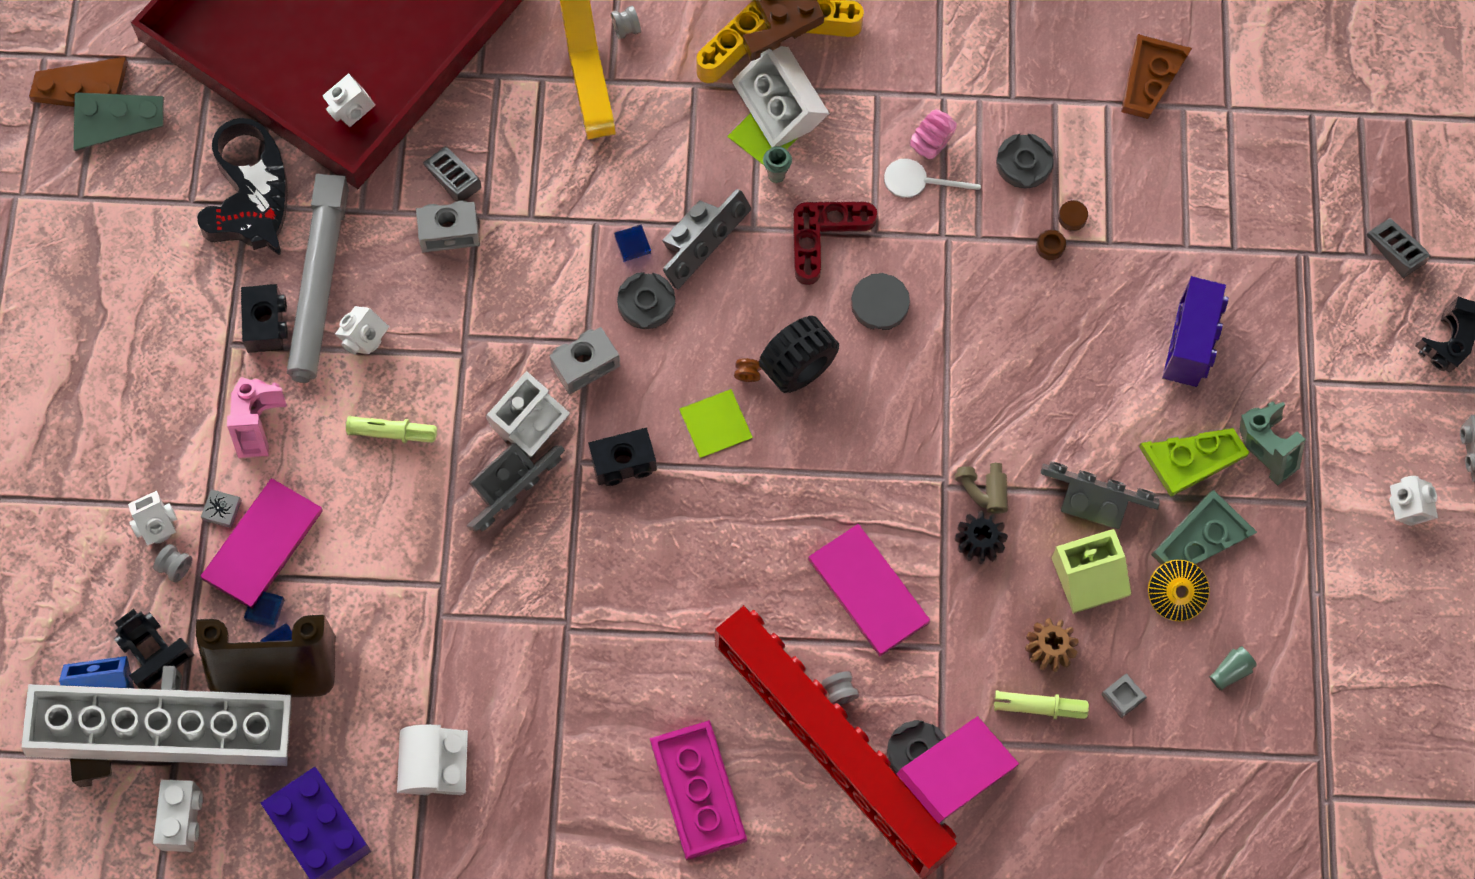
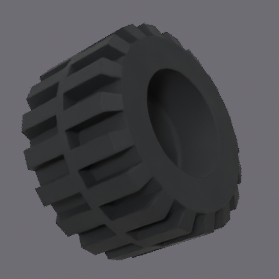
[759,316,840,393]

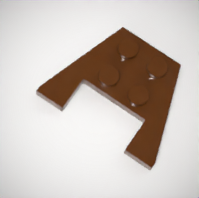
[724,0,824,61]

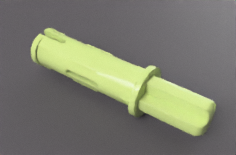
[346,416,437,443]
[994,690,1089,719]

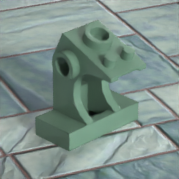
[1239,402,1306,486]

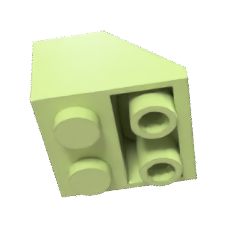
[1051,529,1131,614]

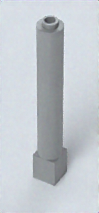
[287,174,349,383]

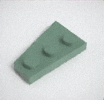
[73,92,164,151]
[1151,490,1257,565]

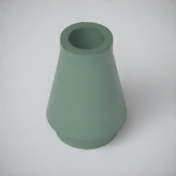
[763,146,792,183]
[1209,646,1257,691]

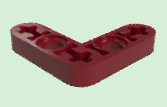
[793,202,878,285]

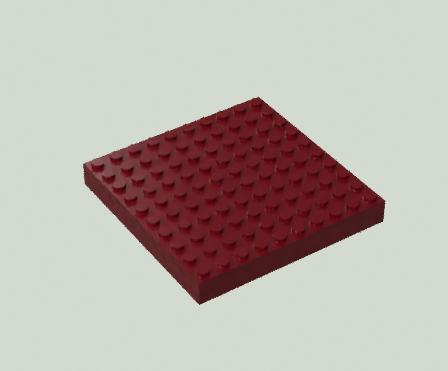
[131,0,523,189]

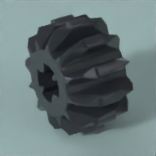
[955,511,1008,565]

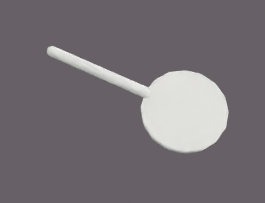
[884,159,981,198]

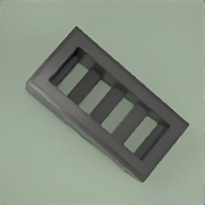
[423,146,482,201]
[1366,218,1431,279]

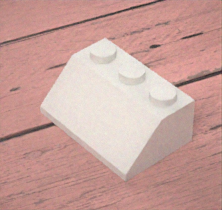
[732,46,830,147]

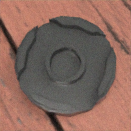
[996,134,1054,189]
[617,272,676,329]
[851,273,910,330]
[886,720,946,776]

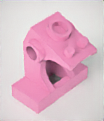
[227,377,287,458]

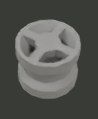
[611,6,641,39]
[153,544,192,583]
[822,671,859,706]

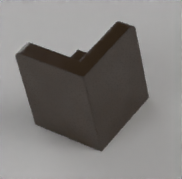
[70,758,112,788]

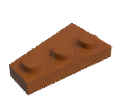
[1121,34,1192,119]
[29,57,128,107]

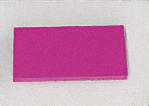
[200,478,323,610]
[808,524,930,657]
[897,716,1019,824]
[650,720,747,861]

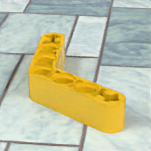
[560,0,616,140]
[696,0,864,83]

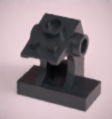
[1415,296,1475,373]
[114,609,194,689]

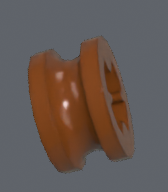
[734,358,761,382]

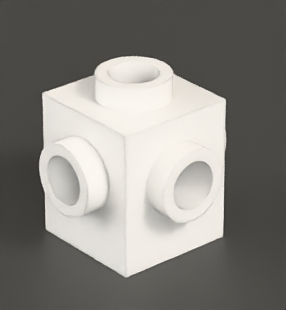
[323,74,376,127]
[335,306,390,355]
[1389,476,1438,526]
[128,491,177,546]

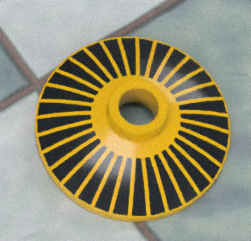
[1148,560,1210,621]

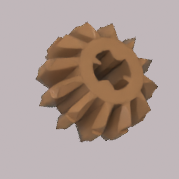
[1025,618,1079,672]

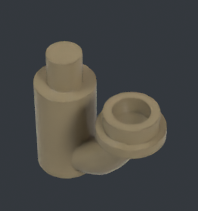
[955,463,1008,514]

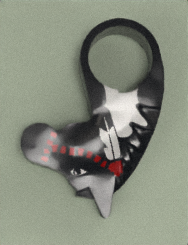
[197,118,288,255]

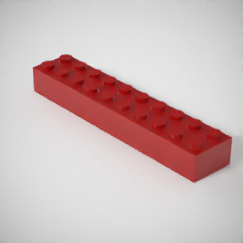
[715,605,958,879]

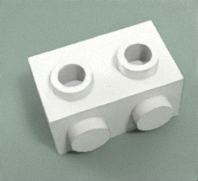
[153,780,203,852]

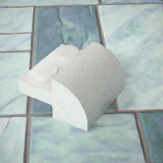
[486,371,570,459]
[397,724,468,795]

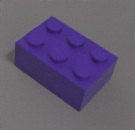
[1162,276,1229,387]
[261,767,372,879]

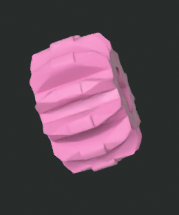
[910,109,957,159]

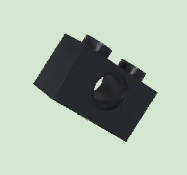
[241,284,288,353]
[588,427,657,486]

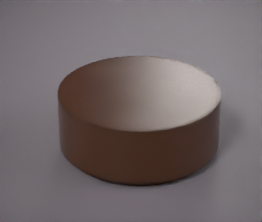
[1058,200,1088,231]
[1036,230,1066,260]

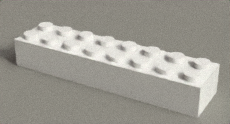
[21,684,291,766]

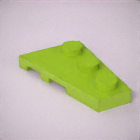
[1139,428,1249,497]

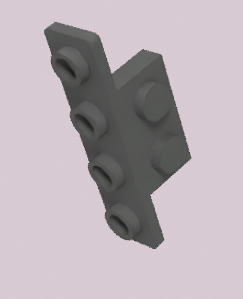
[662,189,751,289]
[467,443,565,531]
[1040,461,1160,529]

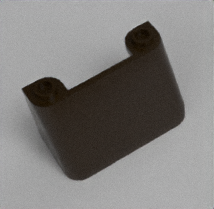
[196,615,336,697]

